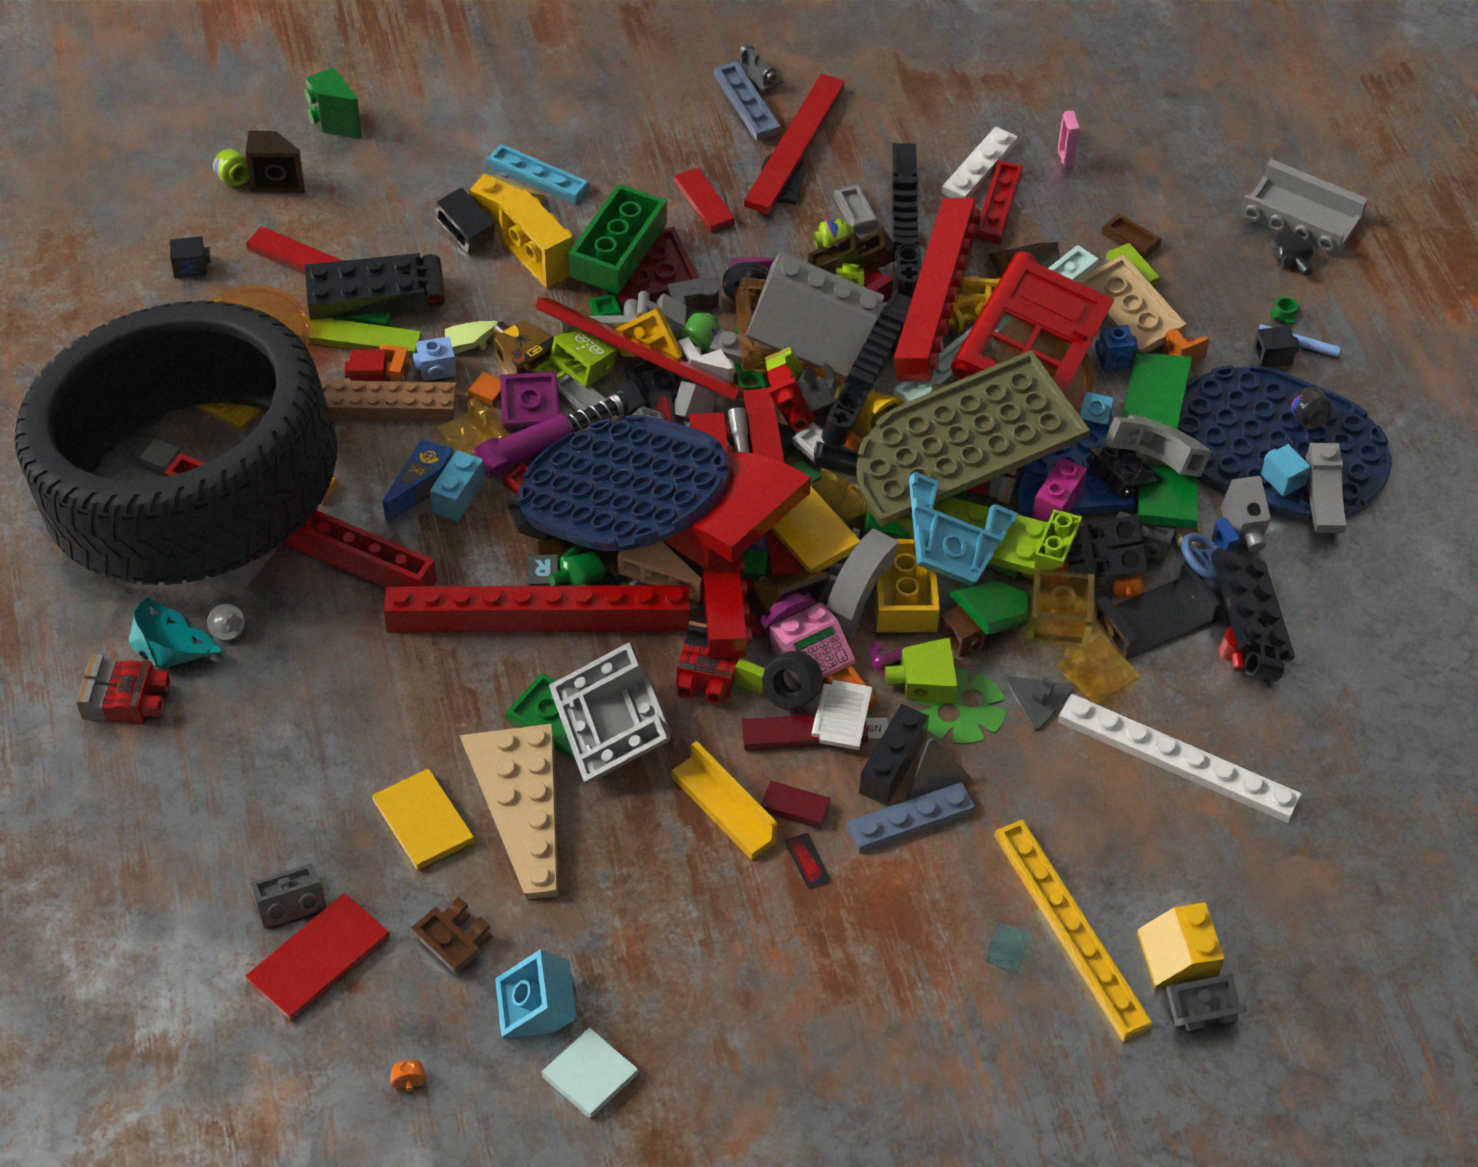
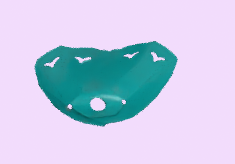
[128,598,221,668]

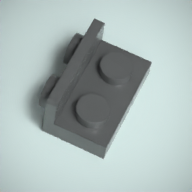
[249,863,327,928]

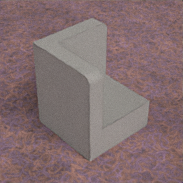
[673,381,718,418]

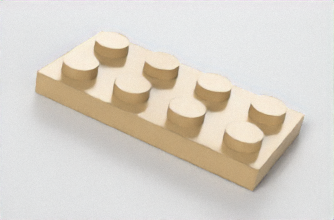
[1078,254,1187,353]

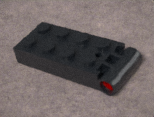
[305,253,446,320]

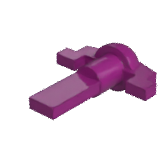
[869,641,912,677]

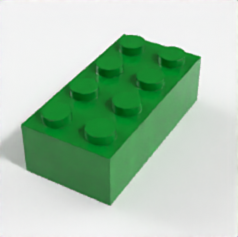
[568,183,667,294]

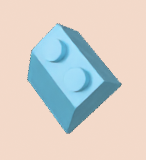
[495,949,577,1039]

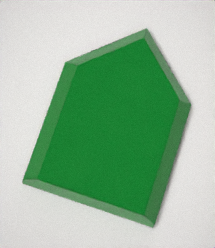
[950,581,1030,635]

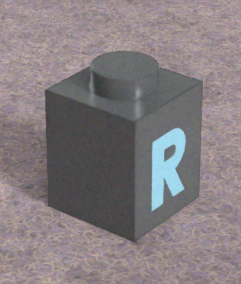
[527,554,559,586]

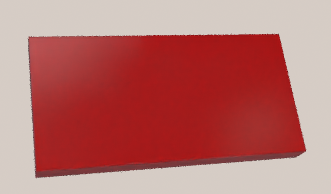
[245,893,390,1022]

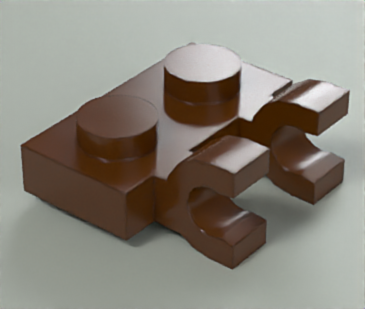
[411,897,492,975]

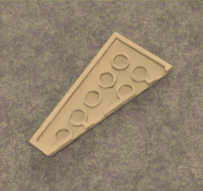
[459,724,559,900]

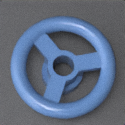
[1181,533,1220,582]

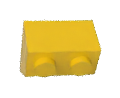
[469,173,545,225]
[1137,902,1225,989]

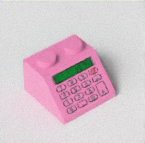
[769,602,855,685]

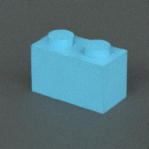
[430,450,485,522]

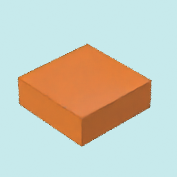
[468,372,501,407]

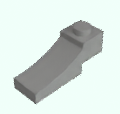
[1306,443,1347,533]

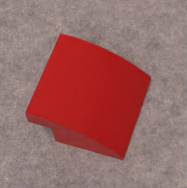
[663,452,811,571]

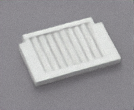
[811,680,872,750]

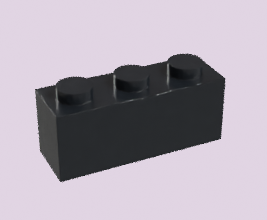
[859,704,929,806]

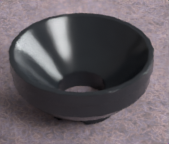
[722,262,769,305]

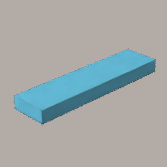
[486,144,590,205]

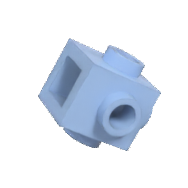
[412,336,456,381]

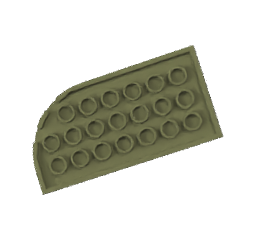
[857,350,1090,527]

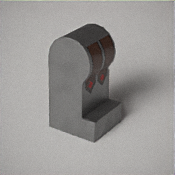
[667,277,720,313]

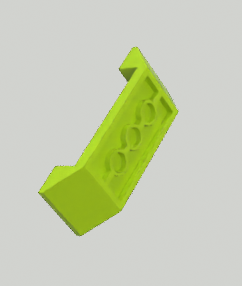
[895,497,1082,576]

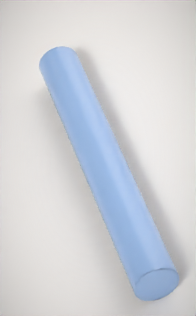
[1259,324,1341,358]

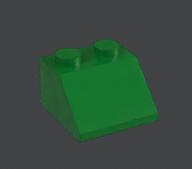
[304,67,362,139]

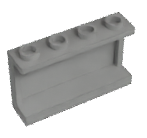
[1240,159,1368,256]

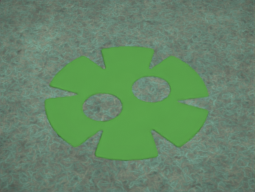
[915,669,1006,744]

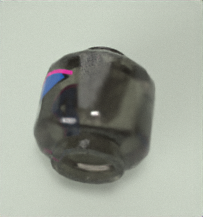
[1290,387,1333,429]

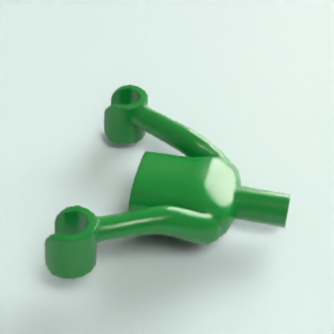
[548,544,629,586]

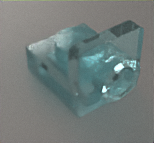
[987,923,1030,971]

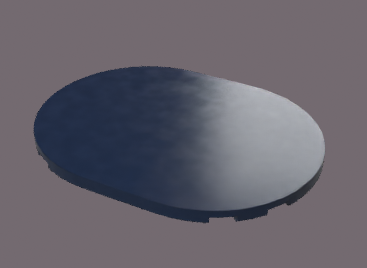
[1179,365,1392,522]
[518,415,731,551]

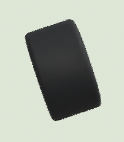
[762,651,823,710]

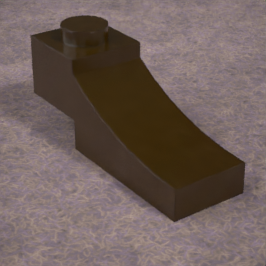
[808,229,895,273]

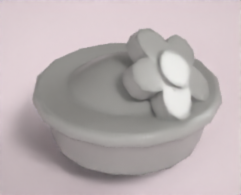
[207,604,245,641]

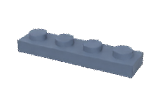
[714,62,780,141]
[846,782,975,853]

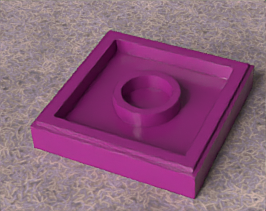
[500,371,560,430]

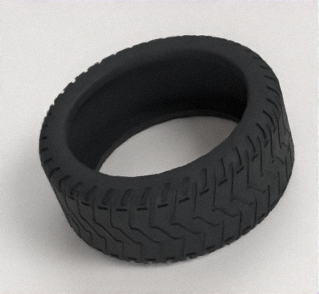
[14,300,338,585]

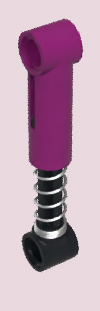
[473,380,651,478]

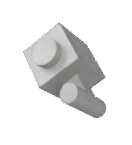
[636,291,687,337]

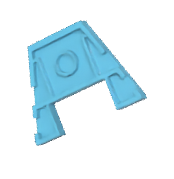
[909,472,1018,586]

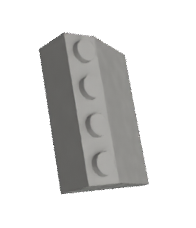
[746,252,885,379]

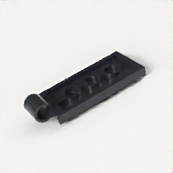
[1211,548,1295,682]

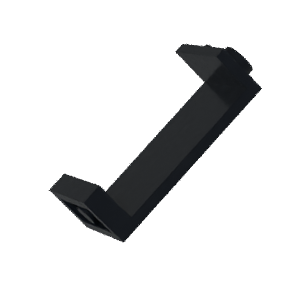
[1093,562,1220,661]

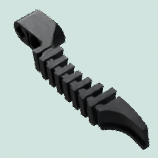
[892,143,922,298]
[821,289,912,447]

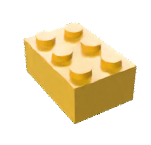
[498,189,574,289]
[874,539,940,632]

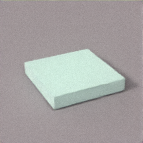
[542,1027,638,1119]

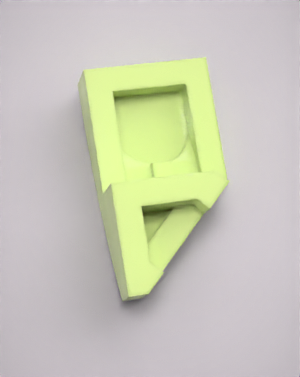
[445,321,498,355]

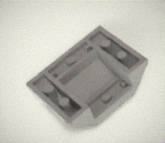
[549,642,672,785]

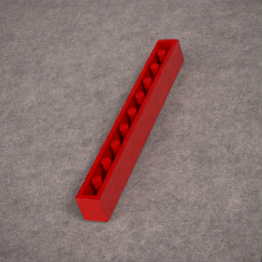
[894,198,981,381]
[689,412,752,659]
[164,453,437,587]
[384,585,689,633]

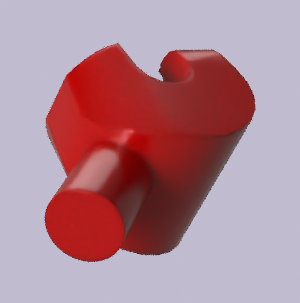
[1218,626,1247,672]

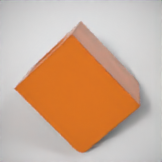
[1163,328,1210,363]

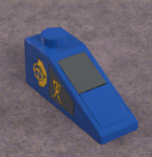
[382,439,453,521]

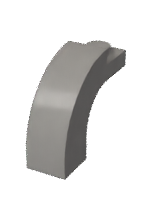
[1104,414,1212,477]
[826,528,899,639]

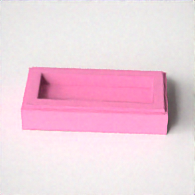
[1058,110,1080,168]

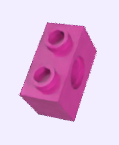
[1032,457,1087,522]

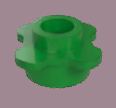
[1269,297,1301,324]

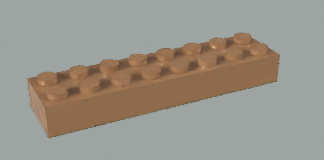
[320,380,457,421]

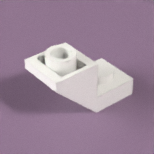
[678,337,736,383]

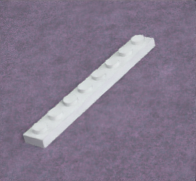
[1057,693,1302,823]

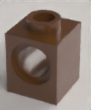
[939,606,986,657]

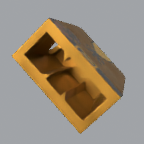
[492,320,554,374]

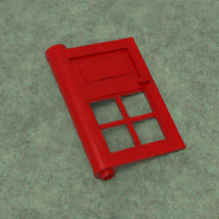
[950,252,1115,394]

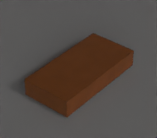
[1101,213,1162,260]

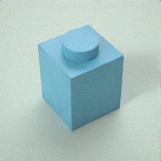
[1261,444,1311,497]

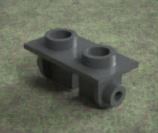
[733,44,783,92]

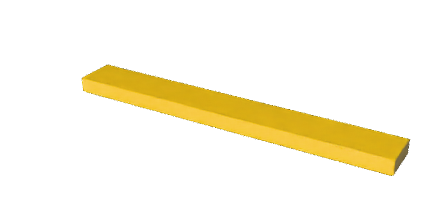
[994,819,1153,1042]

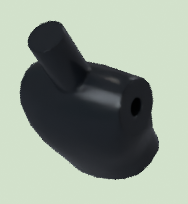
[1270,231,1313,276]

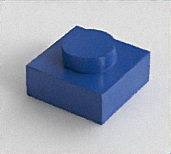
[1212,517,1240,553]

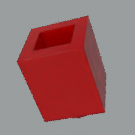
[344,349,387,381]

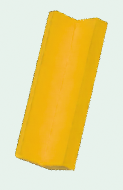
[671,741,777,860]

